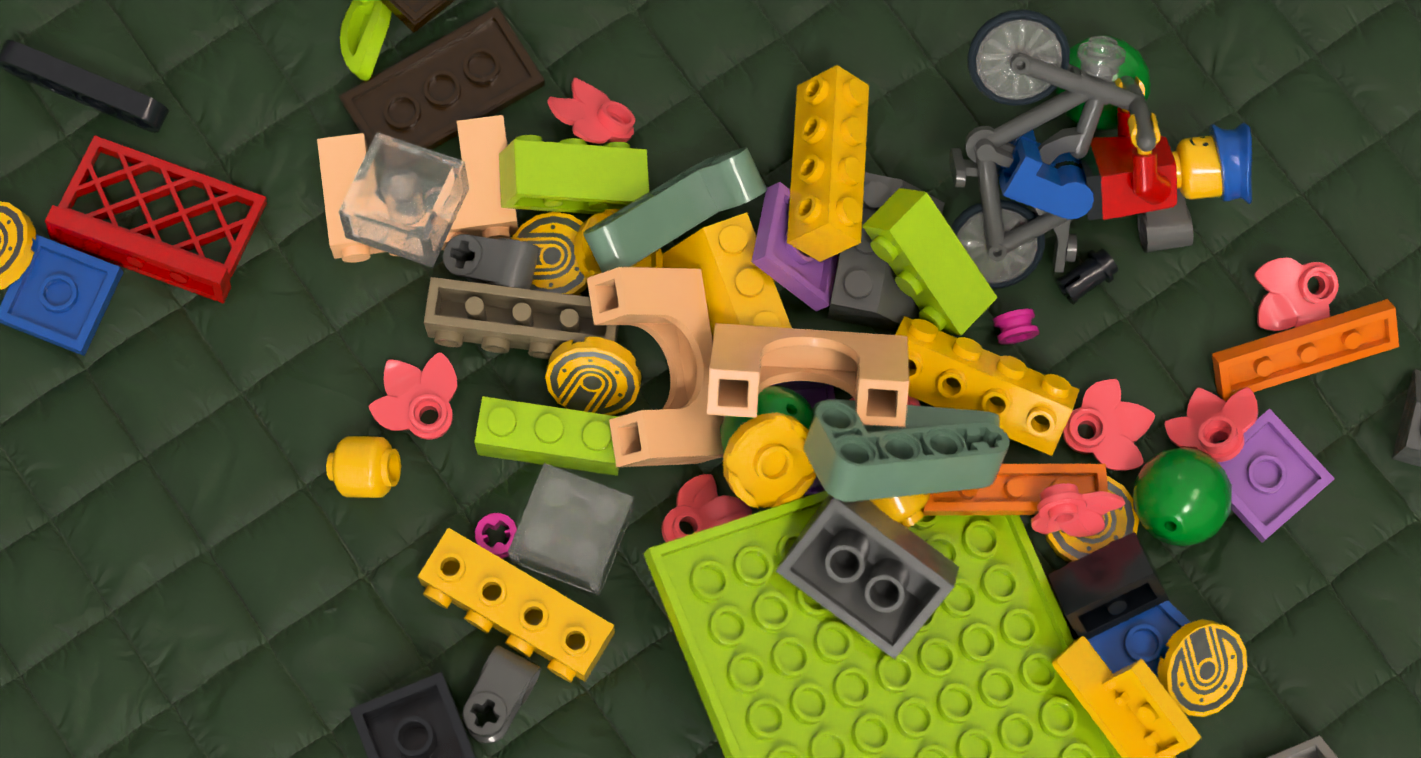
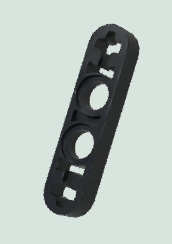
[0,40,169,133]

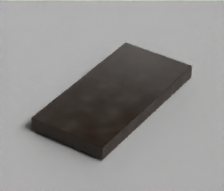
[339,6,545,176]

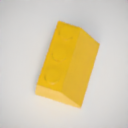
[663,212,792,340]

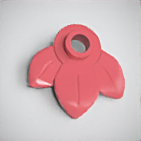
[547,78,635,144]
[1254,257,1338,331]
[368,352,458,440]
[1063,379,1155,471]
[1165,387,1258,462]
[661,474,752,542]
[1031,483,1126,537]

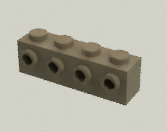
[424,277,619,359]

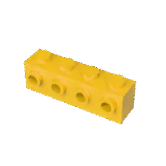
[787,65,869,262]
[895,316,1080,456]
[418,528,615,682]

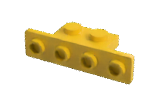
[1052,637,1201,758]

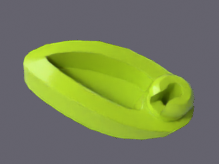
[340,0,392,81]

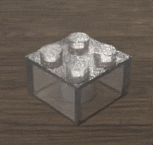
[339,132,469,268]
[508,463,634,596]

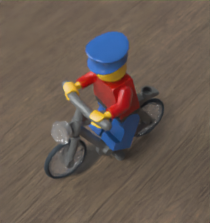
[949,9,1252,289]

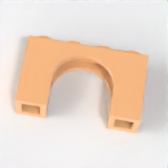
[317,115,518,263]
[587,267,725,467]
[707,323,909,427]

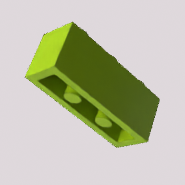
[499,135,649,214]
[862,188,998,336]
[474,396,619,476]

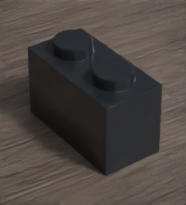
[1048,531,1169,640]

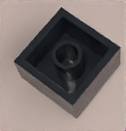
[349,672,476,758]

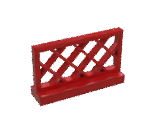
[45,135,267,304]

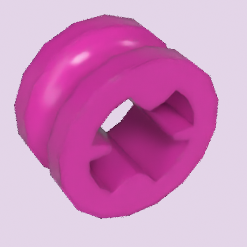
[993,309,1039,345]
[475,513,519,559]

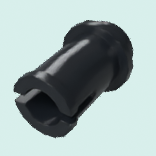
[1056,249,1118,304]

